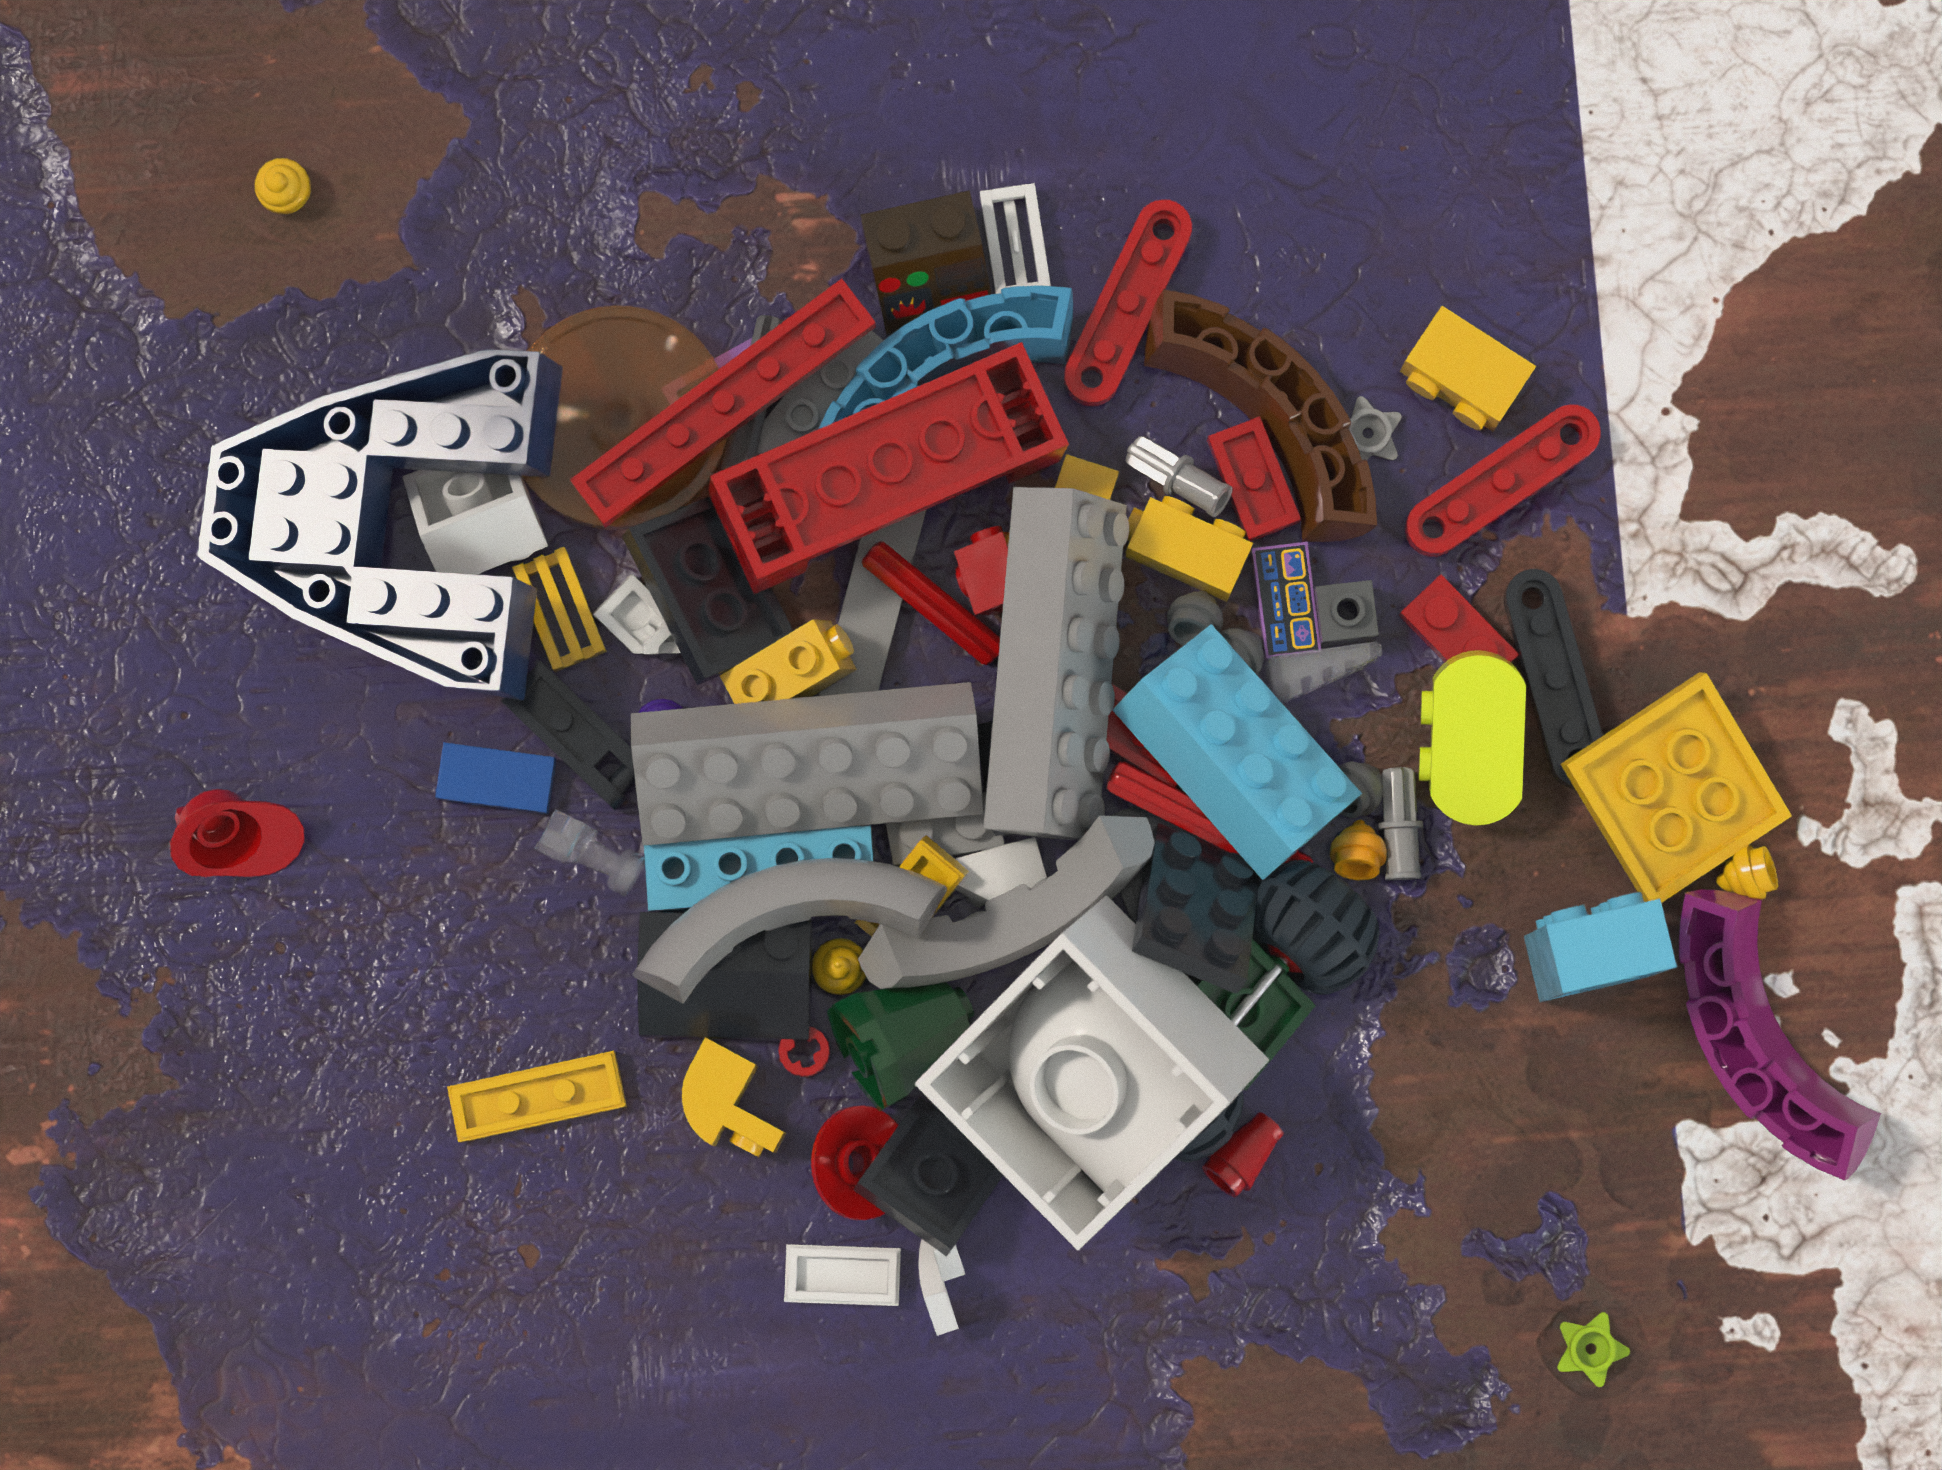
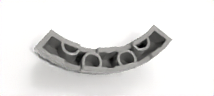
[858,816,1155,989]
[633,858,947,1004]

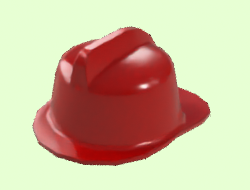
[170,789,304,877]

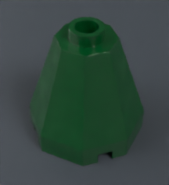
[827,982,974,1112]

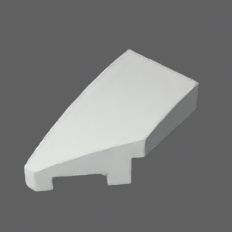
[592,574,680,654]
[956,837,1047,908]
[919,1239,965,1336]

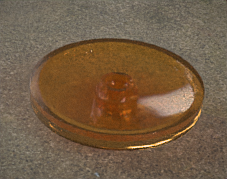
[522,305,728,530]

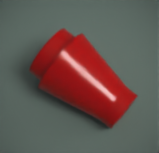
[1202,1112,1284,1198]

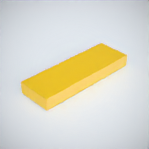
[447,1051,627,1143]

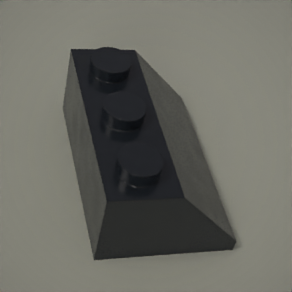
[637,912,814,1041]

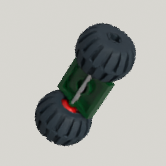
[1173,860,1380,1162]

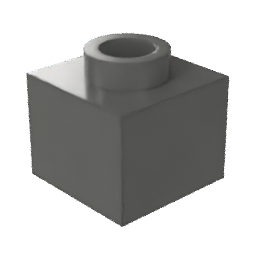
[1314,580,1379,648]

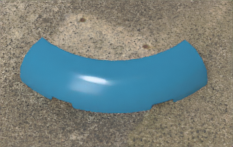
[819,285,1073,429]

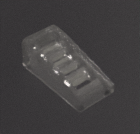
[1265,641,1383,704]

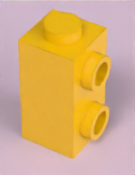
[1125,496,1253,602]
[720,619,857,704]

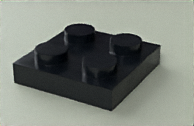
[853,1097,1003,1257]

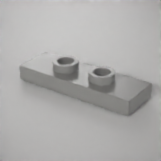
[756,331,884,455]

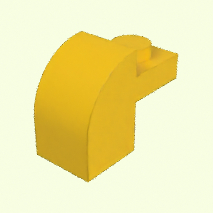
[682,1038,786,1157]

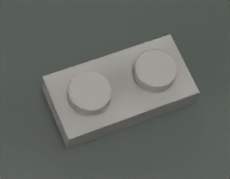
[886,792,1004,867]

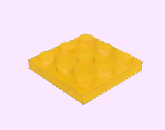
[1560,672,1792,903]

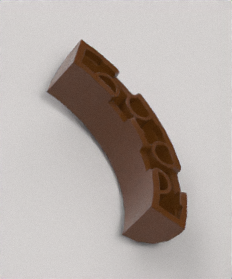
[1144,289,1377,542]

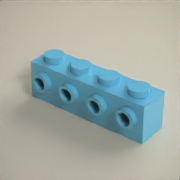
[644,825,874,913]

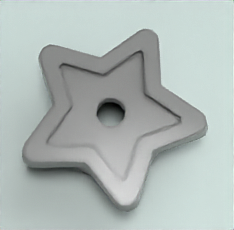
[1349,396,1402,460]

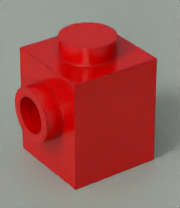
[954,526,1010,615]

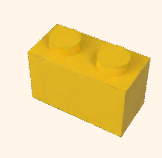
[1400,306,1536,432]

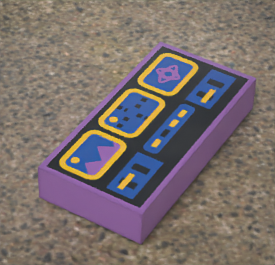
[1251,542,1322,661]

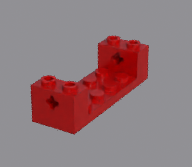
[708,342,1069,594]

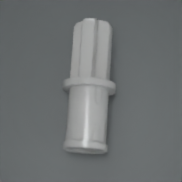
[1125,436,1232,517]
[1378,767,1423,880]

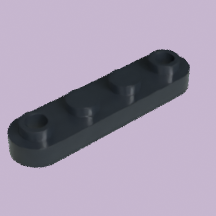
[1503,569,1603,789]

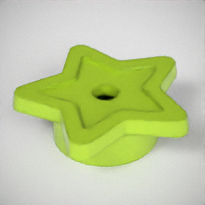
[1557,1312,1630,1387]

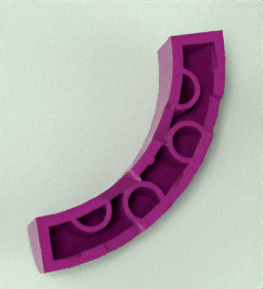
[1679,889,1881,1181]

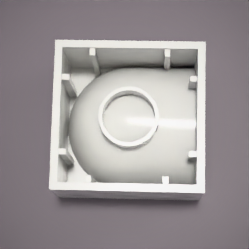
[915,895,1269,1250]

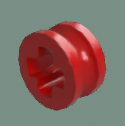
[778,1026,830,1077]

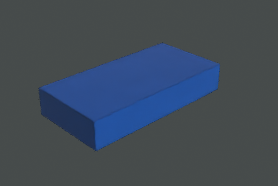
[435,742,557,815]

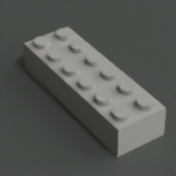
[983,487,1129,840]
[631,682,983,846]

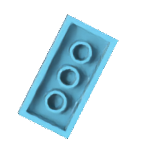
[1113,624,1362,880]

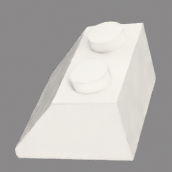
[403,470,548,575]

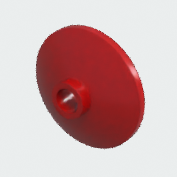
[811,1106,899,1220]

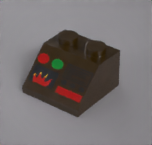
[860,190,992,336]

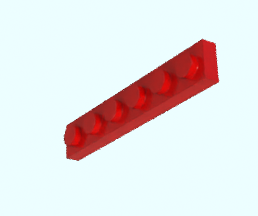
[570,278,876,528]

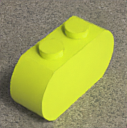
[1419,650,1526,825]

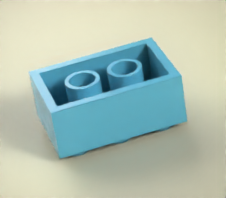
[1524,892,1677,1002]

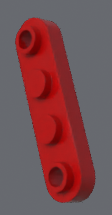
[1064,199,1192,406]
[1405,404,1601,557]

